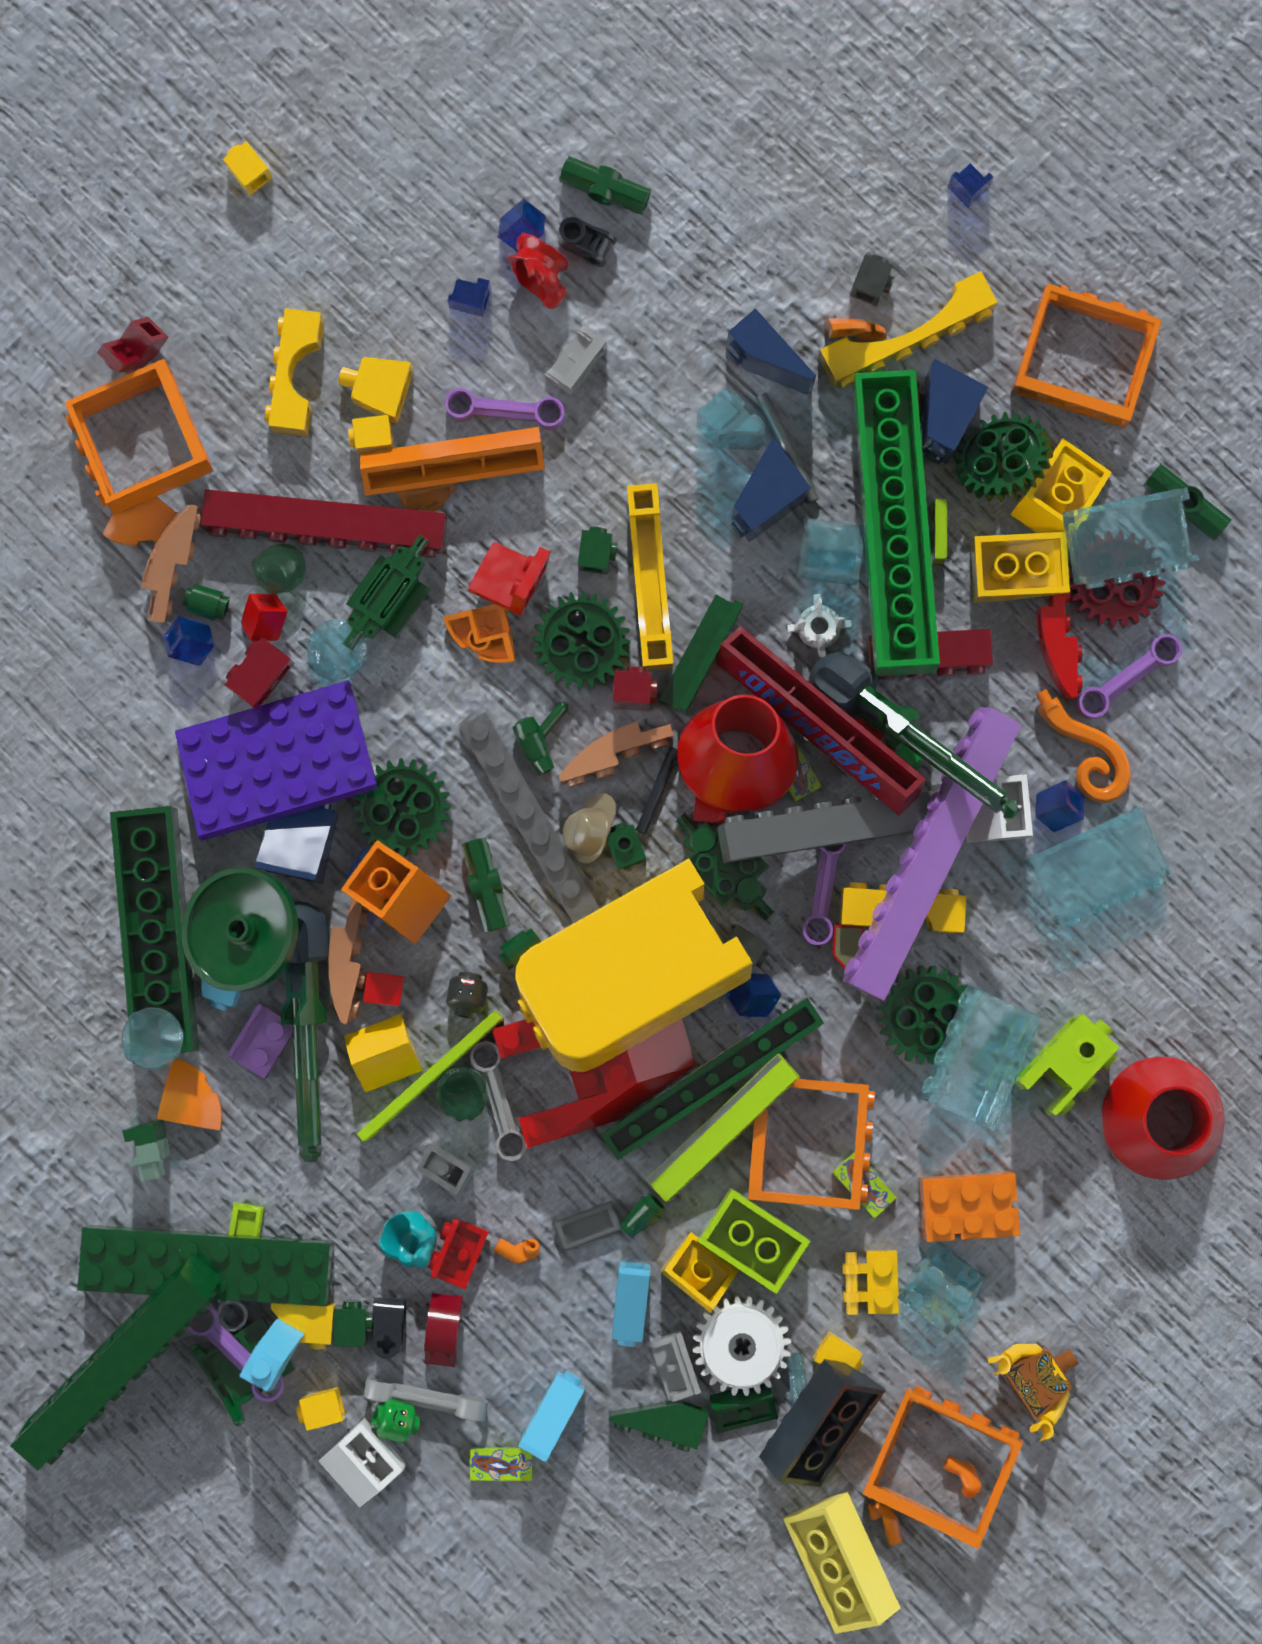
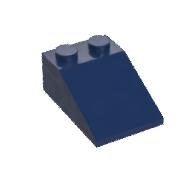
[726,308,816,395]

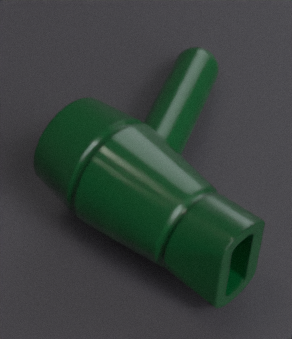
[512,702,569,776]

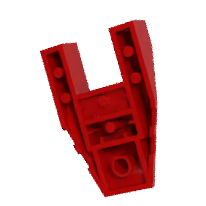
[492,1019,696,1148]

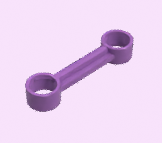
[445,388,565,431]
[1076,634,1182,720]
[801,844,847,946]
[188,1305,285,1402]

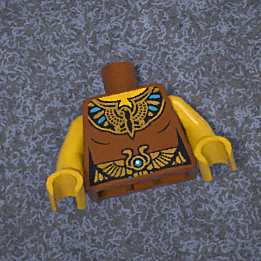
[988,1344,1079,1442]

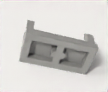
[545,326,607,396]
[649,1330,701,1402]

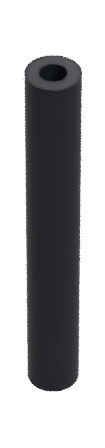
[635,746,678,835]

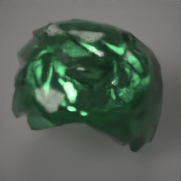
[251,543,306,594]
[435,1066,488,1122]

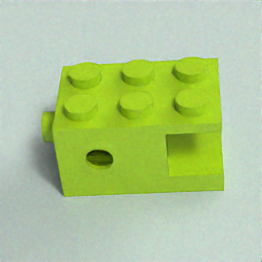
[1012,1013,1120,1116]

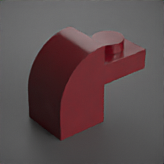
[97,317,169,374]
[424,1293,463,1367]

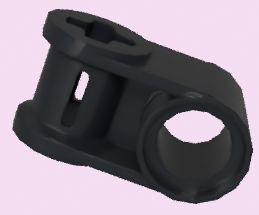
[558,217,617,267]
[372,1297,406,1359]

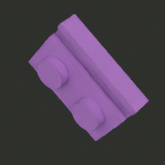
[227,1003,293,1079]

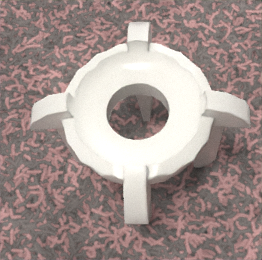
[787,594,852,658]

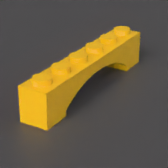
[818,271,998,389]
[627,483,674,671]

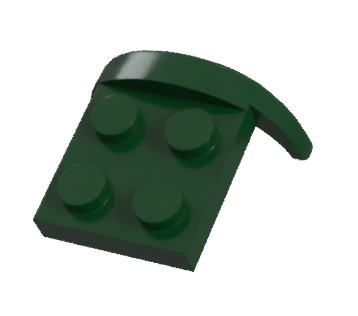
[188,1317,296,1426]

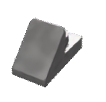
[416,1143,475,1197]

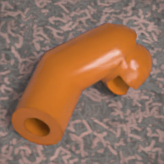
[493,1238,540,1265]
[943,1455,982,1498]
[868,1501,903,1545]

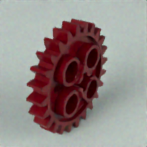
[1068,530,1166,629]

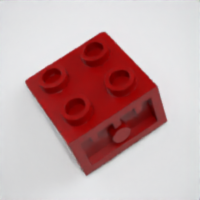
[468,542,551,616]

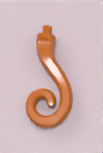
[1036,689,1131,803]

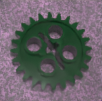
[954,412,1053,502]
[532,591,631,691]
[353,758,452,858]
[876,966,976,1065]

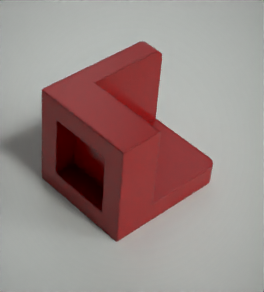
[241,594,288,641]
[693,796,726,824]
[363,971,406,1006]

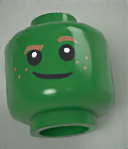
[371,1399,420,1443]

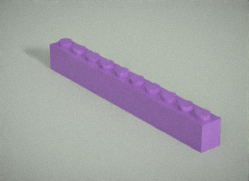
[843,707,1021,1001]

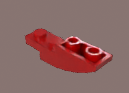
[1036,593,1083,701]

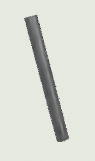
[756,393,819,504]

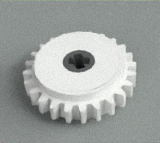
[693,1295,791,1396]

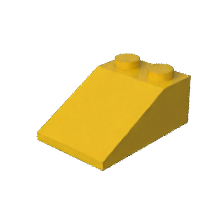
[1010,438,1112,540]
[971,532,1070,603]

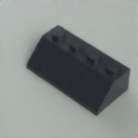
[759,1359,886,1487]

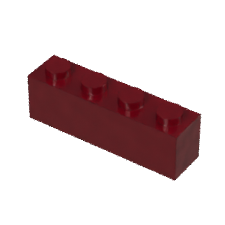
[866,629,993,680]

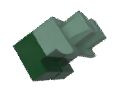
[122,1120,171,1182]

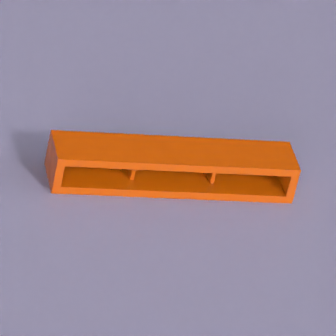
[360,427,545,496]

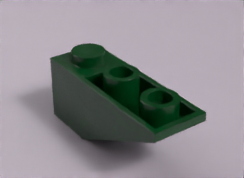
[608,1400,709,1452]

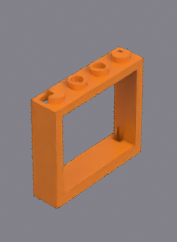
[1011,284,1162,428]
[65,359,214,515]
[748,1079,875,1210]
[863,1385,1024,1549]

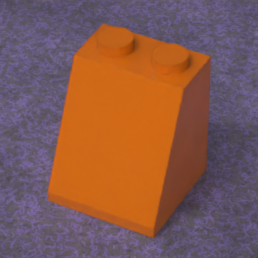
[341,840,452,945]

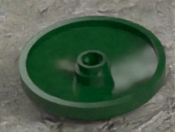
[182,867,298,992]

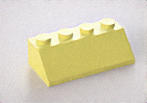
[783,1492,900,1634]

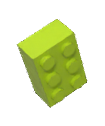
[697,1188,811,1294]

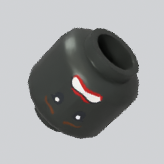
[446,972,488,1019]

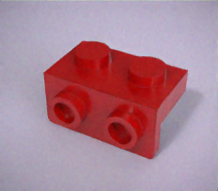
[427,1217,489,1289]

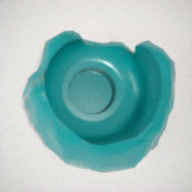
[378,1210,437,1268]

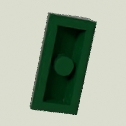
[710,1383,778,1433]

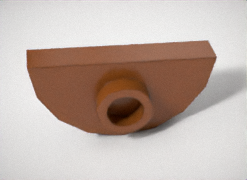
[396,483,455,512]

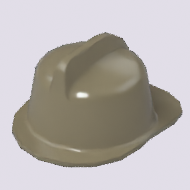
[562,793,616,863]

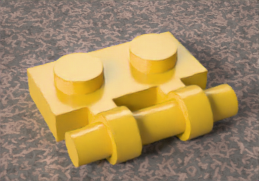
[842,1250,899,1315]

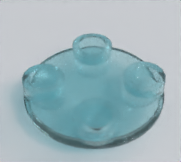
[307,620,367,680]
[121,1008,183,1070]

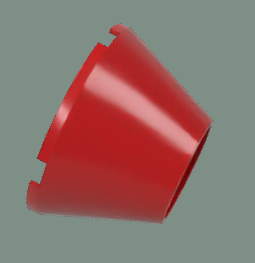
[677,695,799,813]
[1101,1057,1225,1180]

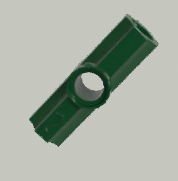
[559,156,651,215]
[1143,464,1232,541]
[461,837,510,933]

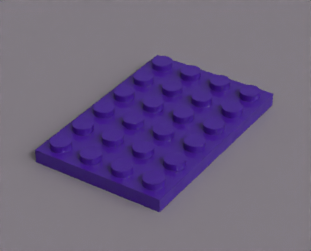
[175,680,378,841]

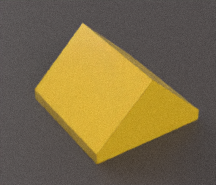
[344,1014,423,1093]
[661,1232,739,1313]

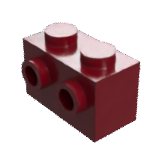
[224,637,295,710]
[613,667,657,711]

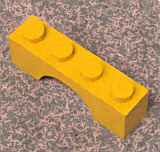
[265,308,324,437]
[839,882,966,934]

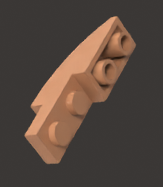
[140,505,200,623]
[558,721,674,788]
[328,899,370,1024]

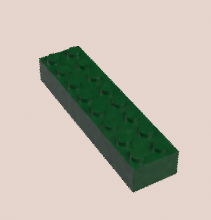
[110,806,199,1058]
[77,1225,334,1306]
[10,1253,220,1471]

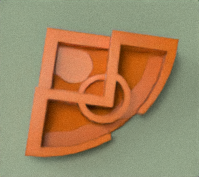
[824,318,887,342]
[103,482,177,547]
[443,604,516,663]
[157,1058,222,1131]

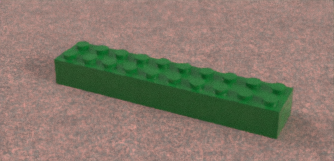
[852,370,940,676]

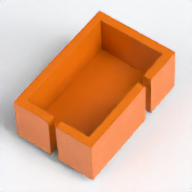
[918,1171,1020,1242]

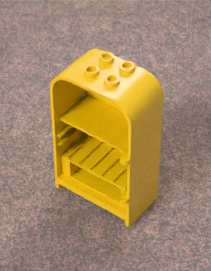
[515,859,753,1072]

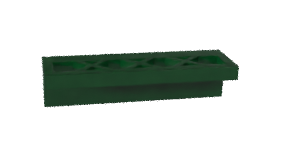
[659,595,743,715]

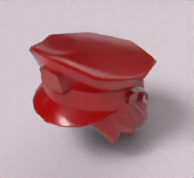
[507,232,568,309]

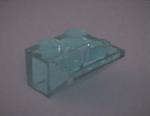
[696,388,766,450]
[796,518,864,586]
[897,1241,986,1335]

